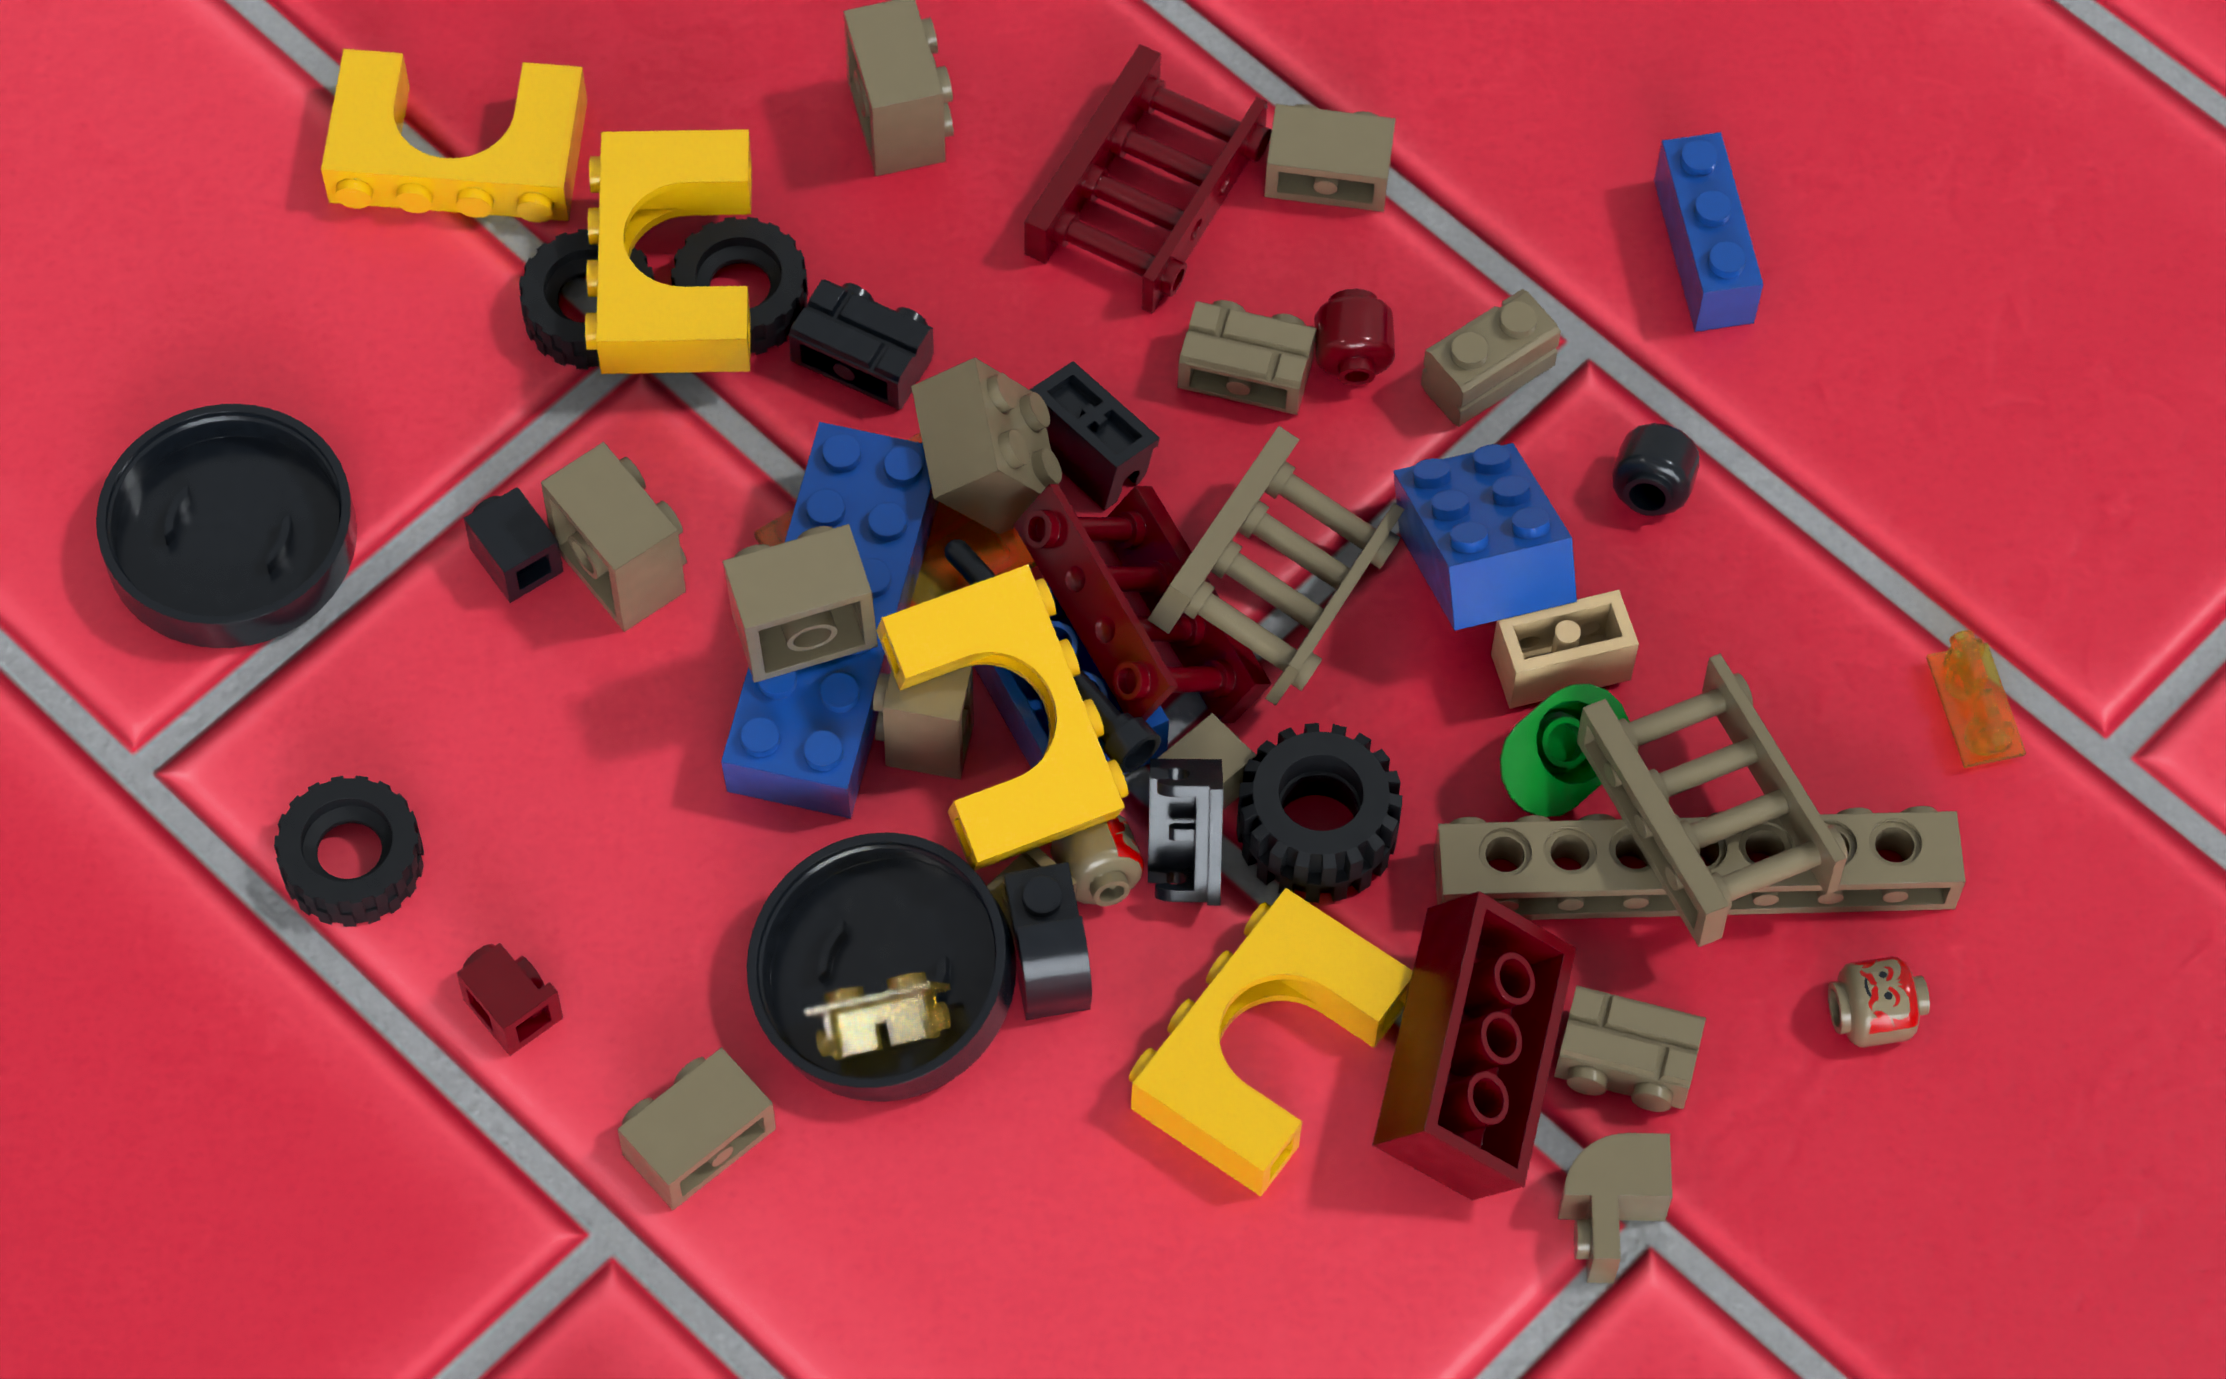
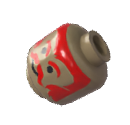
[1050,815,1144,906]
[1828,957,1930,1047]

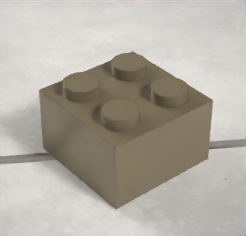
[843,0,954,176]
[911,357,1062,534]
[541,442,687,632]
[723,524,878,683]

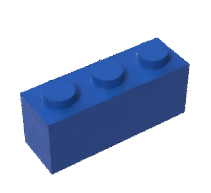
[1654,132,1763,332]

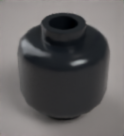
[1612,423,1699,516]

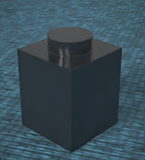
[464,487,563,603]

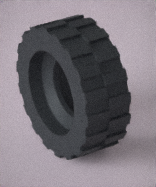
[671,217,808,355]
[519,229,654,370]
[274,775,424,927]

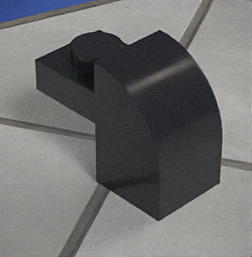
[1003,862,1092,1020]

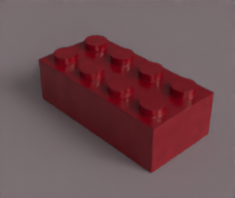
[1372,891,1576,1200]

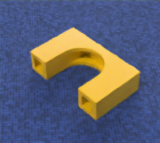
[321,49,587,222]
[585,129,752,374]
[876,564,1128,871]
[1128,888,1413,1197]

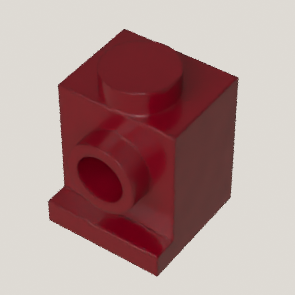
[457,943,563,1056]

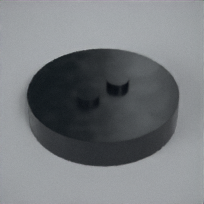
[96,404,357,648]
[747,833,1017,1102]

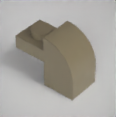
[1558,1133,1673,1283]

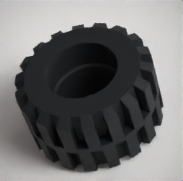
[1236,723,1402,903]

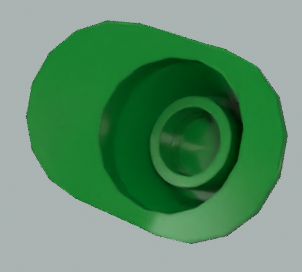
[1500,684,1630,817]

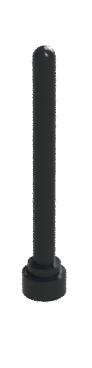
[945,539,1161,773]

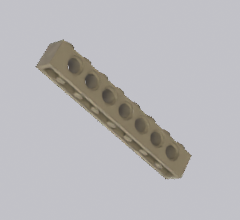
[1434,806,1966,920]

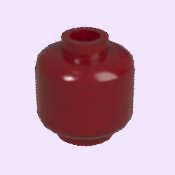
[1314,289,1395,385]

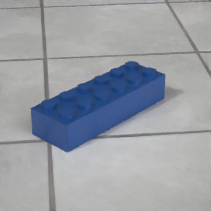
[721,422,939,819]

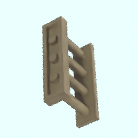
[1147,426,1405,705]
[1577,653,1848,947]

